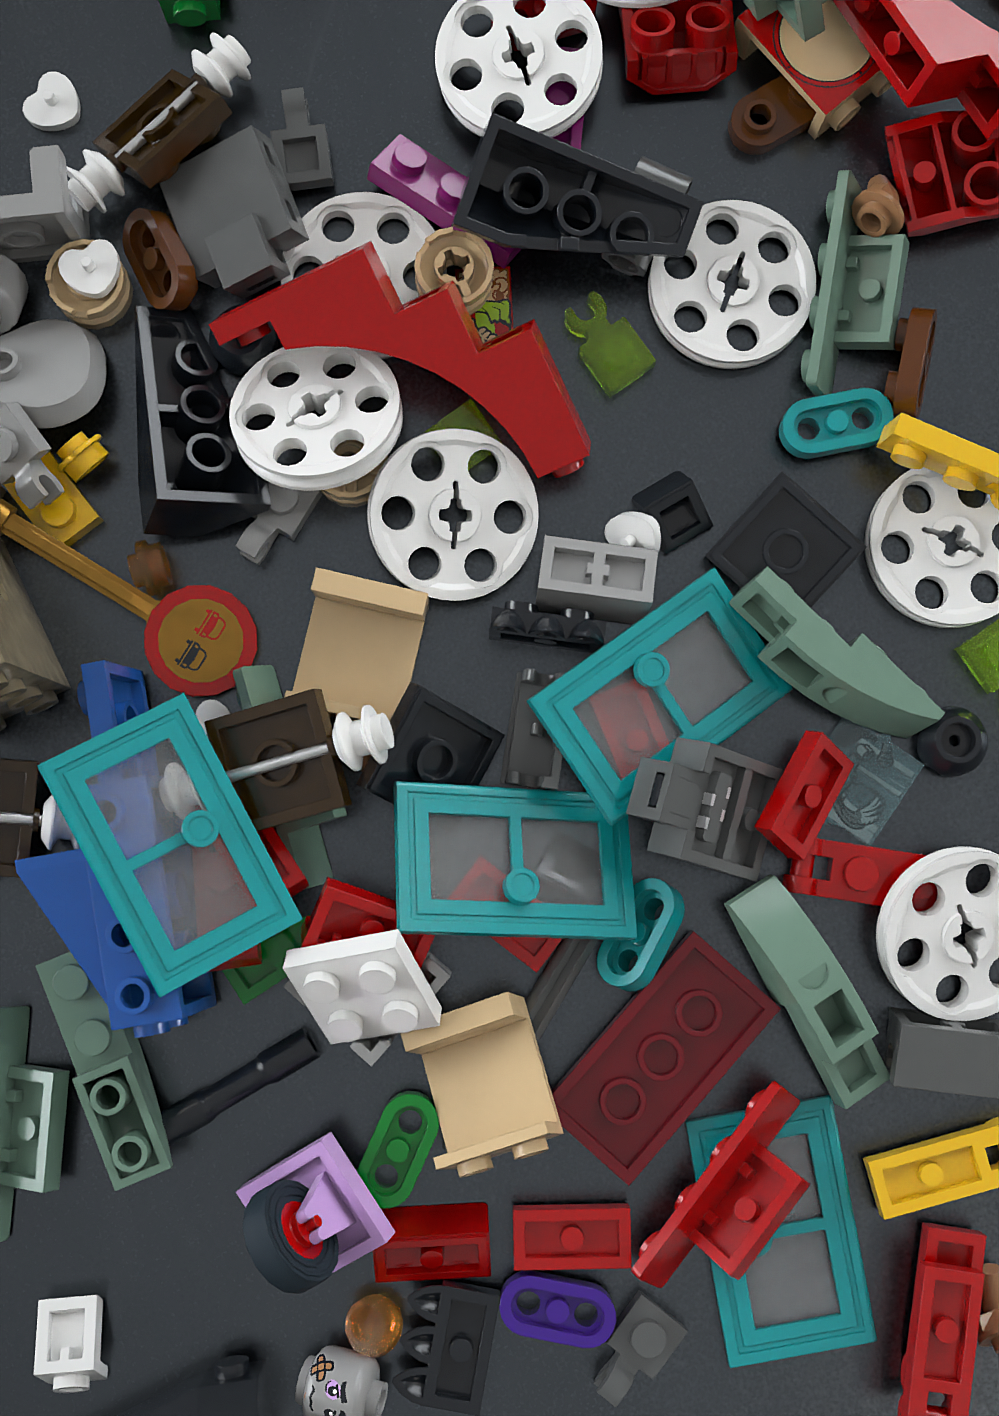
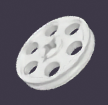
[435,0,603,138]
[281,192,447,359]
[648,200,816,369]
[229,346,403,491]
[367,429,539,601]
[864,467,999,628]
[876,846,999,1021]

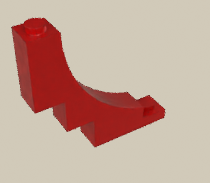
[832,0,999,140]
[208,241,591,478]

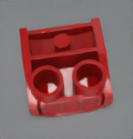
[618,0,738,95]
[884,110,999,237]

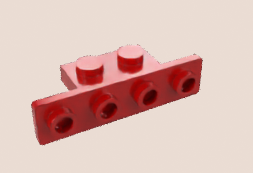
[631,1081,810,1288]

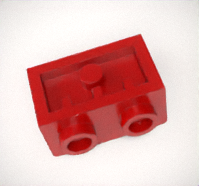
[301,877,435,969]

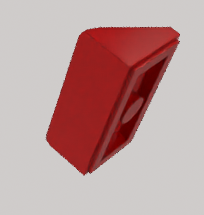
[373,1202,491,1283]

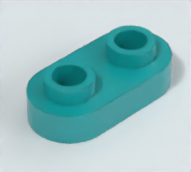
[779,388,894,459]
[597,878,685,992]

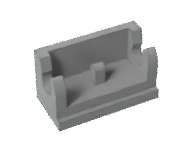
[535,535,658,624]

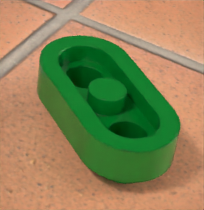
[357,1091,439,1209]

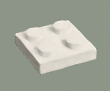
[283,929,442,1044]

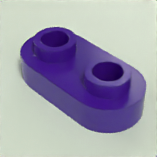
[499,1270,616,1348]

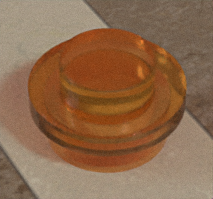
[127,539,173,596]
[345,1294,403,1358]

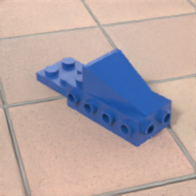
[15,660,217,1038]

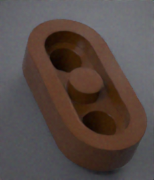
[728,75,816,155]
[122,208,198,311]
[884,307,937,419]

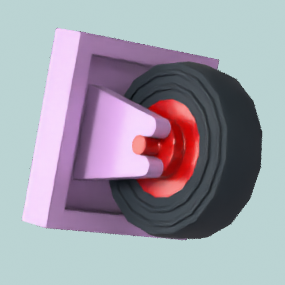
[236,1132,395,1294]

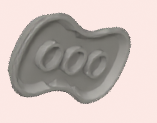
[0,319,107,428]

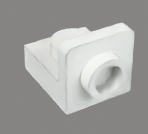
[34,1295,108,1393]

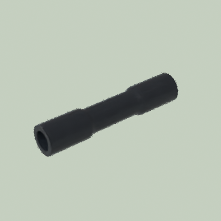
[161,1027,320,1147]

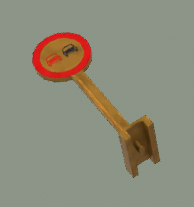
[0,485,257,697]

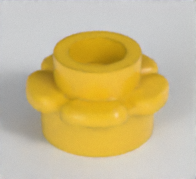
[56,431,110,483]

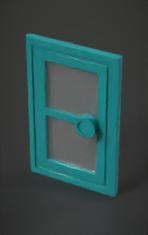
[527,568,792,826]
[37,693,303,998]
[393,781,637,940]
[684,1095,877,1368]

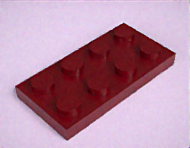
[552,930,781,1186]

